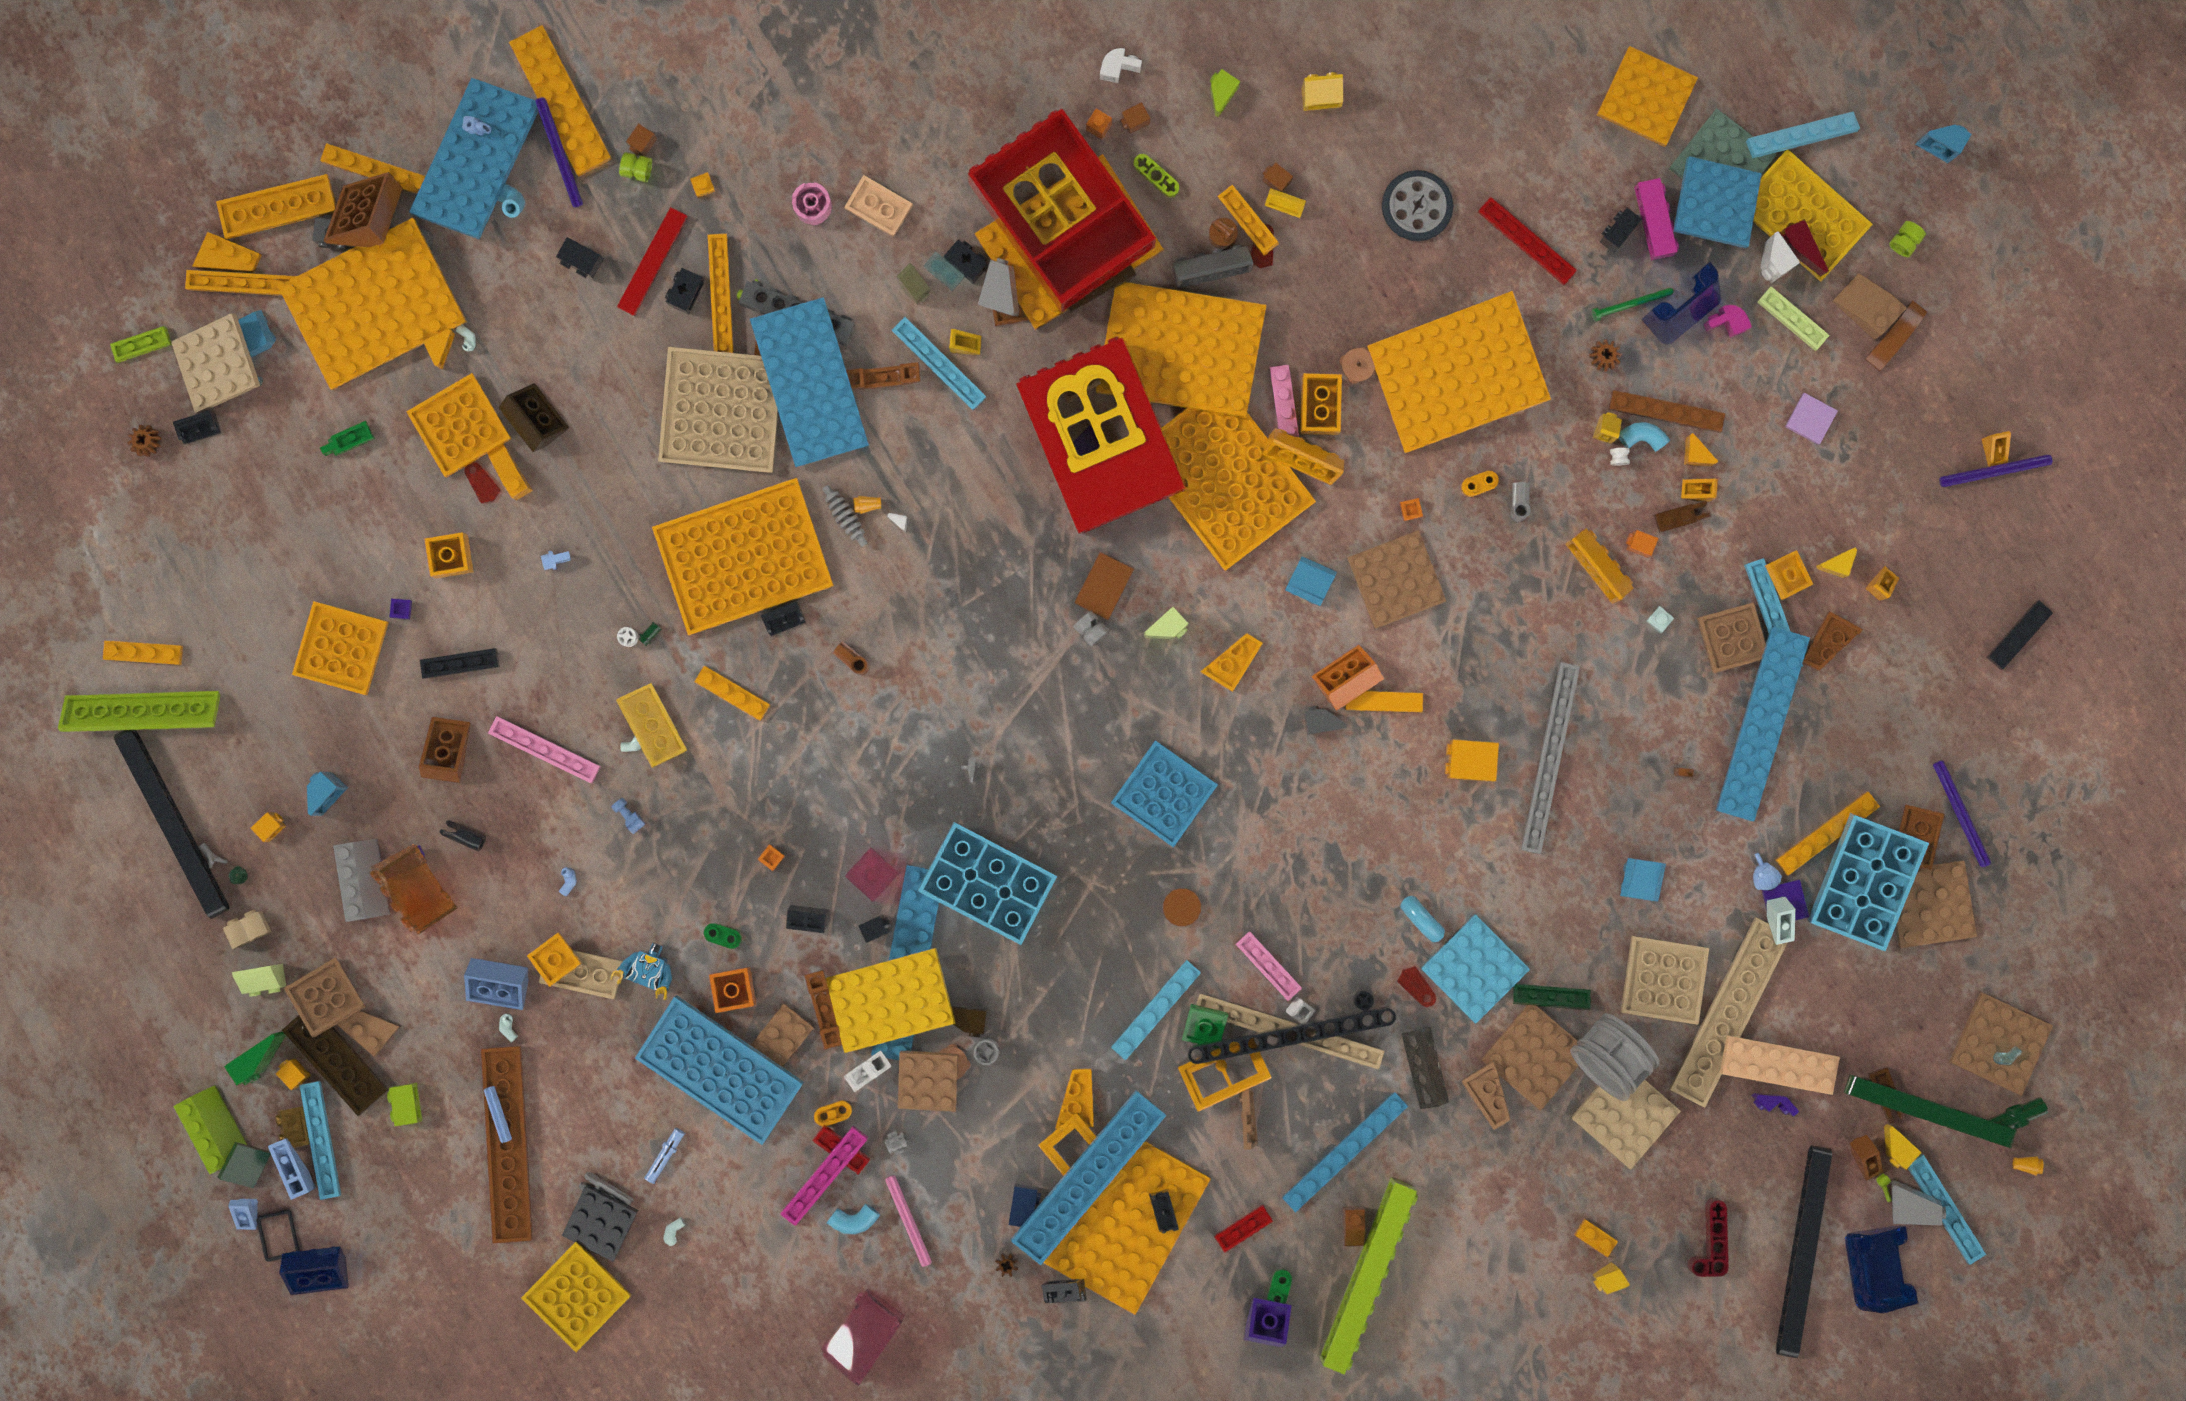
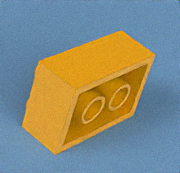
[1300,373,1342,435]

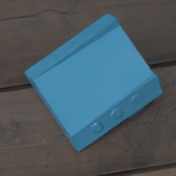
[238,310,276,357]
[1285,556,1337,606]
[1620,858,1666,902]

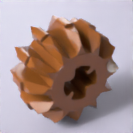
[1589,339,1622,372]
[127,424,162,457]

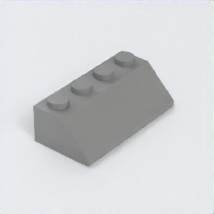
[333,839,390,922]

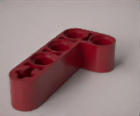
[1687,1197,1729,1277]

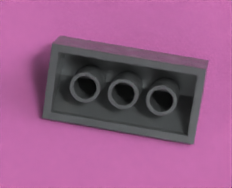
[1172,245,1253,289]

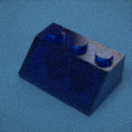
[279,1246,349,1295]

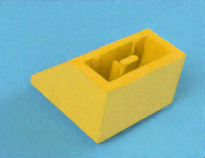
[1301,72,1343,111]

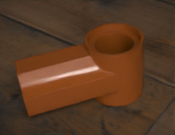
[832,641,869,675]

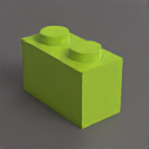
[387,1082,423,1127]

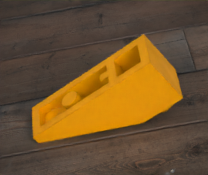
[487,444,533,501]

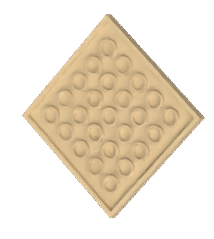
[658,347,778,473]

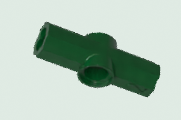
[1987,1097,2048,1129]

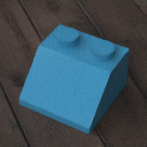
[1915,125,1972,163]
[307,771,348,816]

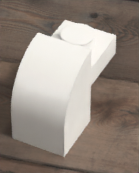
[1100,48,1142,83]
[844,1050,892,1092]

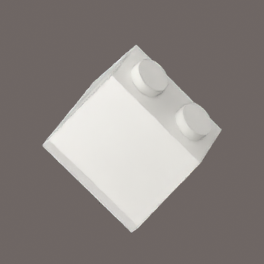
[1760,232,1800,283]

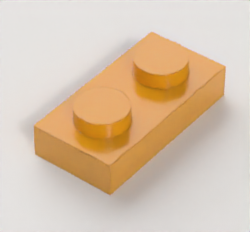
[1574,1219,1618,1258]

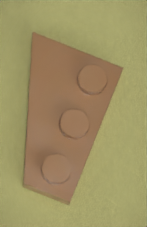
[337,1010,401,1056]
[1461,1060,1511,1130]
[1239,1087,1258,1150]

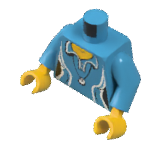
[610,942,672,1000]

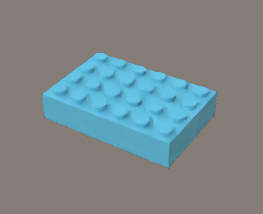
[1808,813,1929,951]
[917,822,1057,945]

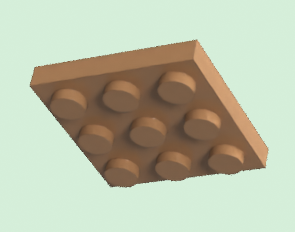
[1697,602,1766,673]
[284,957,365,1038]
[898,1051,958,1112]

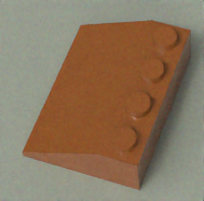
[324,172,402,247]

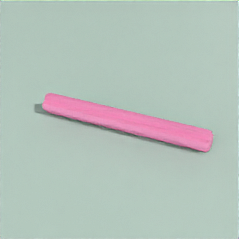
[885,1175,932,1267]

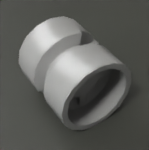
[1073,611,1109,647]
[974,1038,1000,1065]

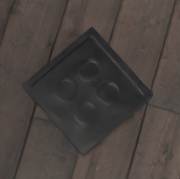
[562,1184,639,1262]

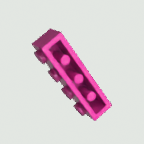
[1634,178,1679,261]

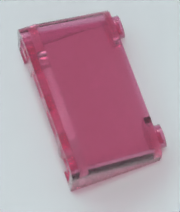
[821,1289,905,1386]

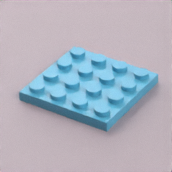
[1420,914,1530,1024]

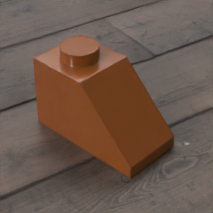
[1849,1134,1883,1181]
[1343,1206,1365,1246]

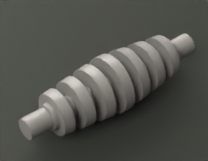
[823,485,868,547]

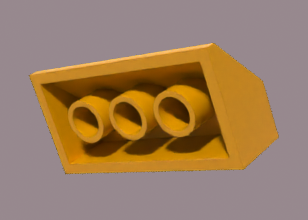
[1262,428,1344,485]
[1565,528,1634,604]

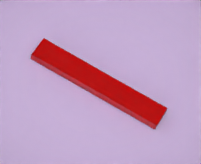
[1478,197,1577,286]
[617,207,688,317]

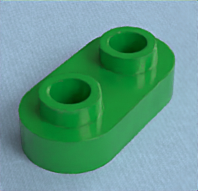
[704,923,742,949]
[1267,1269,1292,1304]

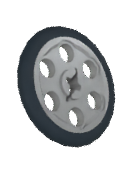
[1382,170,1454,241]

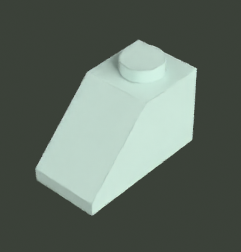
[1767,897,1795,945]

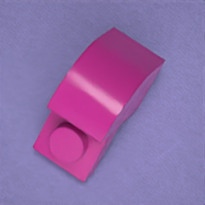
[1704,305,1752,338]

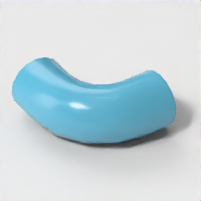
[497,184,526,218]
[1619,422,1671,452]
[1400,896,1445,942]
[827,1203,880,1235]

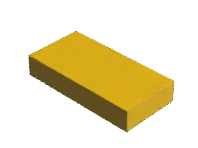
[1264,188,1306,218]

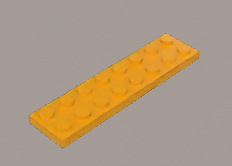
[509,25,612,177]

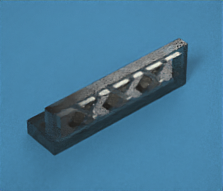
[1401,1027,1449,1109]

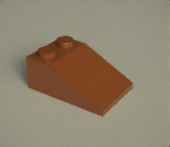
[419,717,470,783]

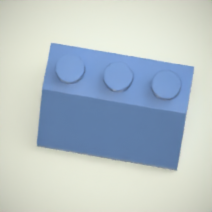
[464,958,529,1010]

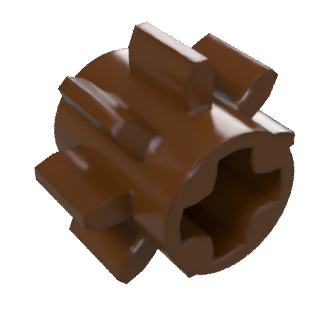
[995,1252,1018,1277]

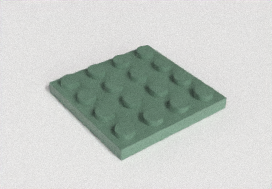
[1669,108,1776,180]

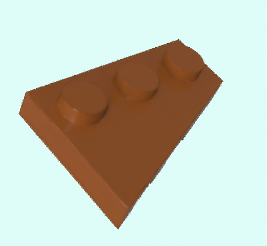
[1803,611,1863,671]

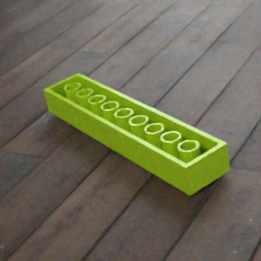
[1320,1177,1418,1375]

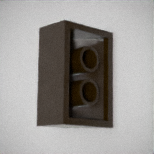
[498,383,569,452]

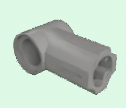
[1510,482,1531,522]

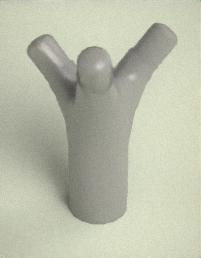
[961,757,980,782]
[199,843,228,868]

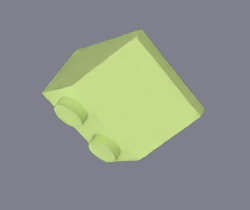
[1144,607,1188,639]
[232,964,286,997]

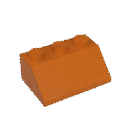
[1311,645,1384,711]

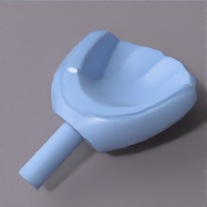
[1753,853,1782,890]

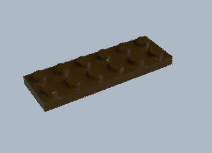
[282,1015,389,1116]

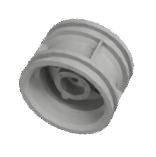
[1570,1013,1660,1101]

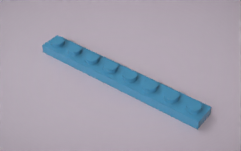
[1282,1092,1408,1213]

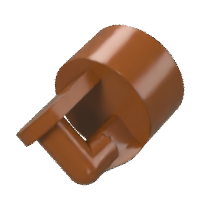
[1208,218,1238,249]

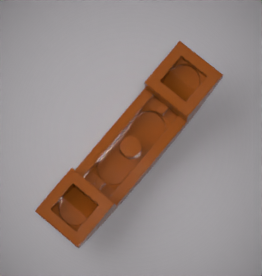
[1865,300,1927,371]
[846,362,921,390]
[804,970,842,1050]

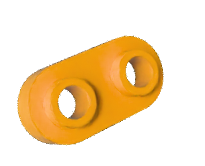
[1461,471,1499,497]
[814,1100,852,1126]

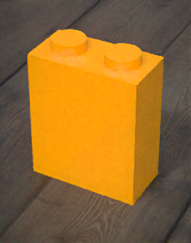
[1445,740,1499,782]

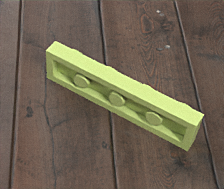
[1757,287,1830,351]

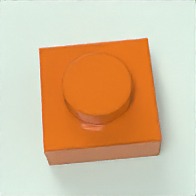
[1399,498,1423,521]
[758,844,785,871]

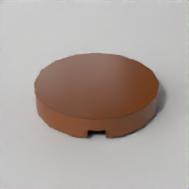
[1163,888,1201,926]

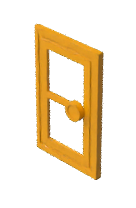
[1178,1038,1272,1112]
[1038,1113,1129,1208]

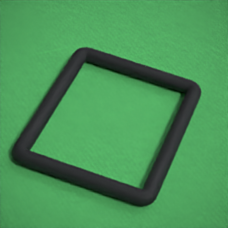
[256,1210,300,1262]

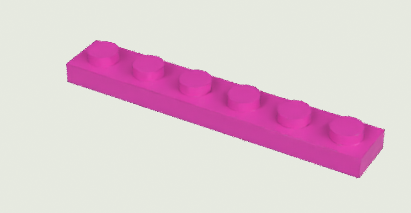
[780,1125,868,1226]

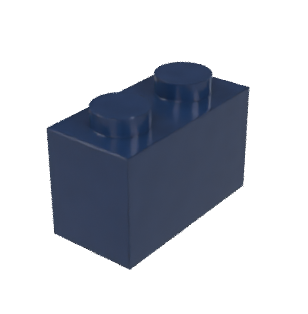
[1009,1184,1041,1227]

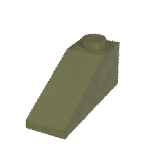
[897,263,930,304]

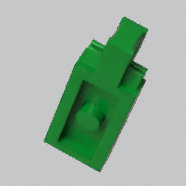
[320,421,375,456]

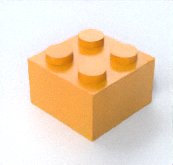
[424,532,474,579]

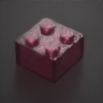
[845,847,900,902]

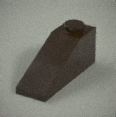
[951,1006,987,1037]

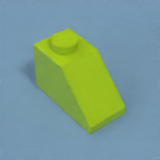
[1210,69,1240,117]

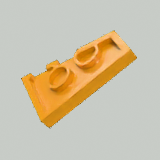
[192,232,262,272]
[1200,633,1263,692]
[1055,1068,1094,1129]

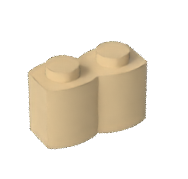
[223,910,272,949]

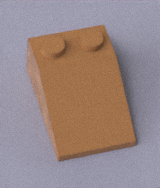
[1832,273,1907,340]

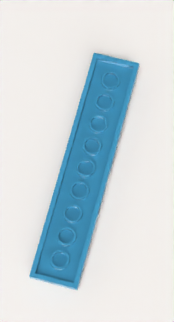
[1716,627,1810,822]
[871,865,939,1060]
[1010,1090,1166,1265]

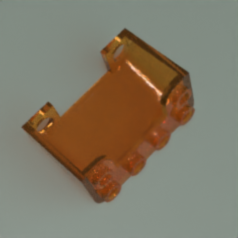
[369,844,458,935]

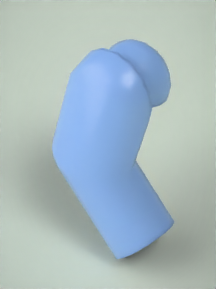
[559,867,577,897]

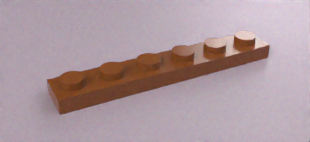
[1608,390,1726,433]

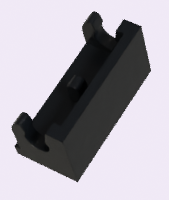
[172,411,221,444]
[761,601,806,636]
[786,905,829,933]
[1149,1189,1179,1234]
[1041,1279,1087,1303]

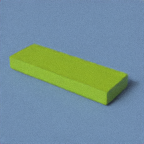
[110,326,172,363]

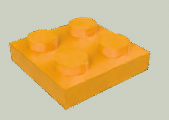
[1765,550,1813,600]
[527,932,582,987]

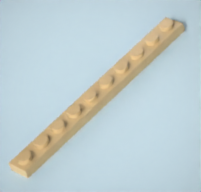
[1196,993,1384,1069]

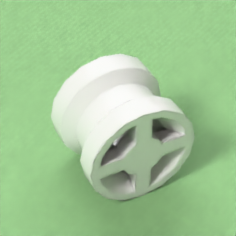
[1610,448,1630,466]
[617,627,639,647]

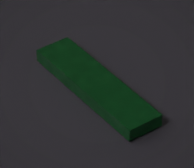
[1513,984,1591,1010]

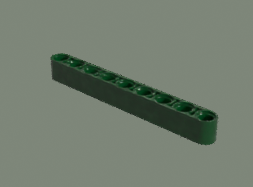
[1843,1074,2017,1148]

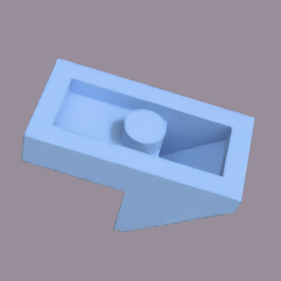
[228,1199,258,1230]

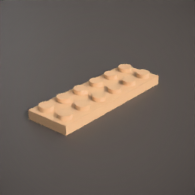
[1720,1035,1840,1095]

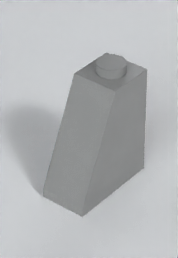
[978,258,1019,316]
[1892,1180,1946,1225]

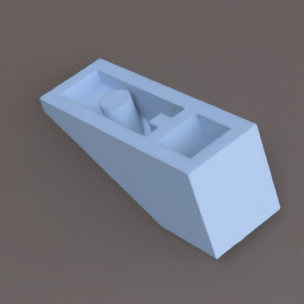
[268,1138,316,1200]

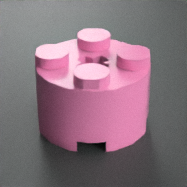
[792,182,832,225]

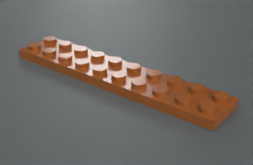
[481,1046,533,1244]

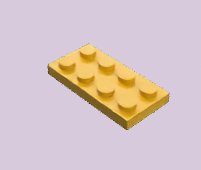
[616,683,687,768]

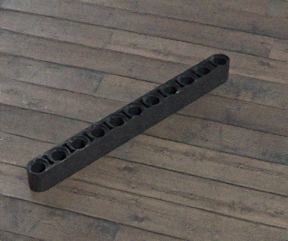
[114,730,230,919]
[1187,1007,1396,1064]
[1776,1145,1832,1358]

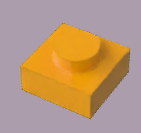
[690,172,715,198]

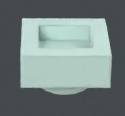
[1646,606,1674,633]

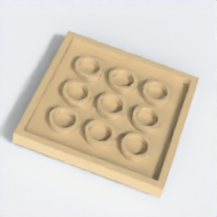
[171,313,260,413]
[1620,936,1709,1025]
[1571,1080,1681,1170]

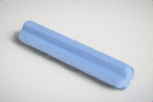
[484,1086,512,1143]

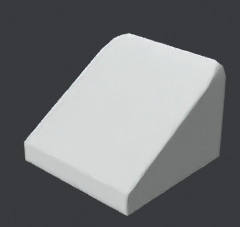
[888,513,908,533]
[1286,997,1316,1024]

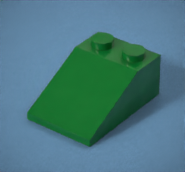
[224,1031,286,1086]

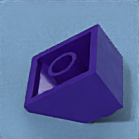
[1244,1298,1292,1347]

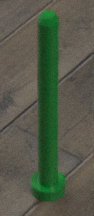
[1592,288,1674,322]

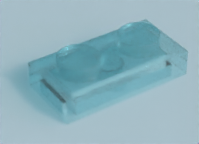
[923,251,965,292]

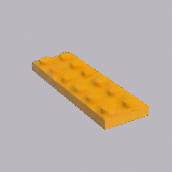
[216,174,336,239]

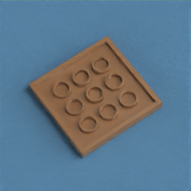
[1347,530,1446,629]
[1895,860,1977,948]
[1949,992,2053,1096]
[1481,1005,1578,1111]

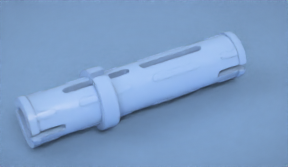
[644,1128,685,1184]

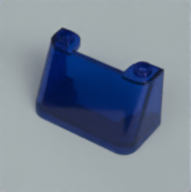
[1641,262,1722,344]
[1845,1225,1918,1314]

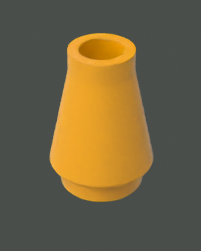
[853,495,881,514]
[2012,1156,2044,1176]

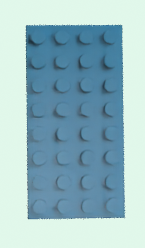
[409,78,538,240]
[750,297,869,467]
[635,995,804,1145]

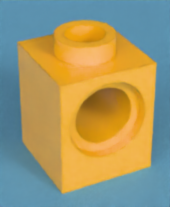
[251,812,286,842]
[275,1058,311,1090]

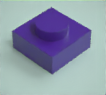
[389,598,412,620]

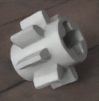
[885,1130,908,1156]

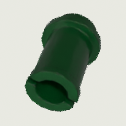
[638,622,662,646]

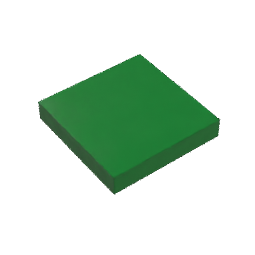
[1182,1004,1228,1049]

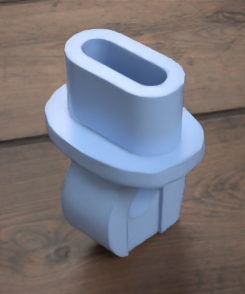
[462,116,491,135]
[541,551,571,570]

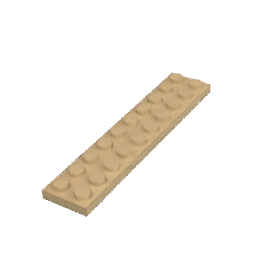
[1669,917,1788,1108]

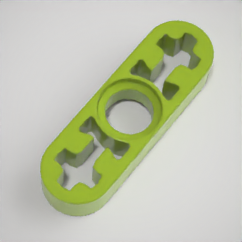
[1134,154,1179,198]

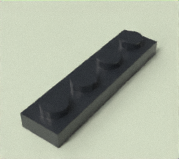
[1986,600,2053,670]
[420,648,500,679]

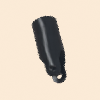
[439,820,486,852]

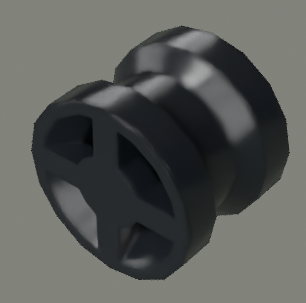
[1353,990,1374,1011]

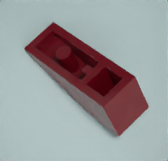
[1779,219,1829,277]

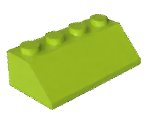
[173,1085,247,1175]

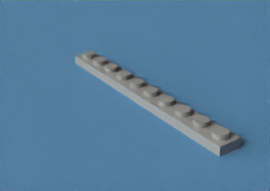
[1521,662,1580,854]

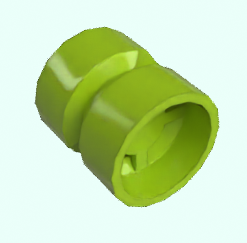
[619,152,652,183]
[1889,221,1926,257]

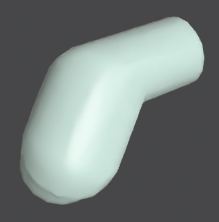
[456,325,476,351]
[620,737,641,752]
[499,1014,518,1043]
[663,1217,686,1246]

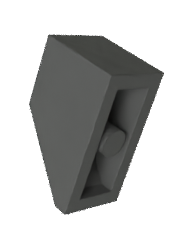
[1303,706,1347,735]

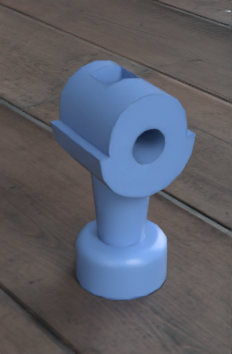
[611,798,645,834]

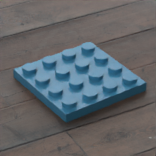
[1673,156,1762,248]
[1111,740,1218,848]

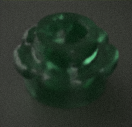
[228,866,248,885]

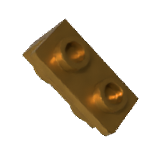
[275,1106,310,1148]

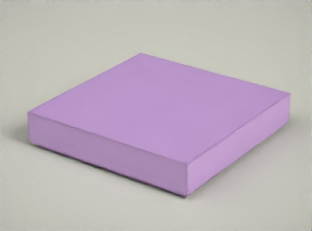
[1785,393,1838,445]

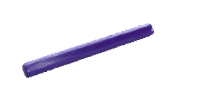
[535,97,583,208]
[1939,455,2053,487]
[1933,760,1991,867]

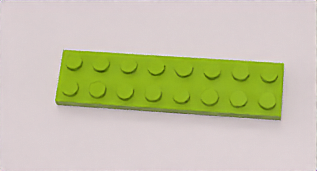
[58,691,221,732]

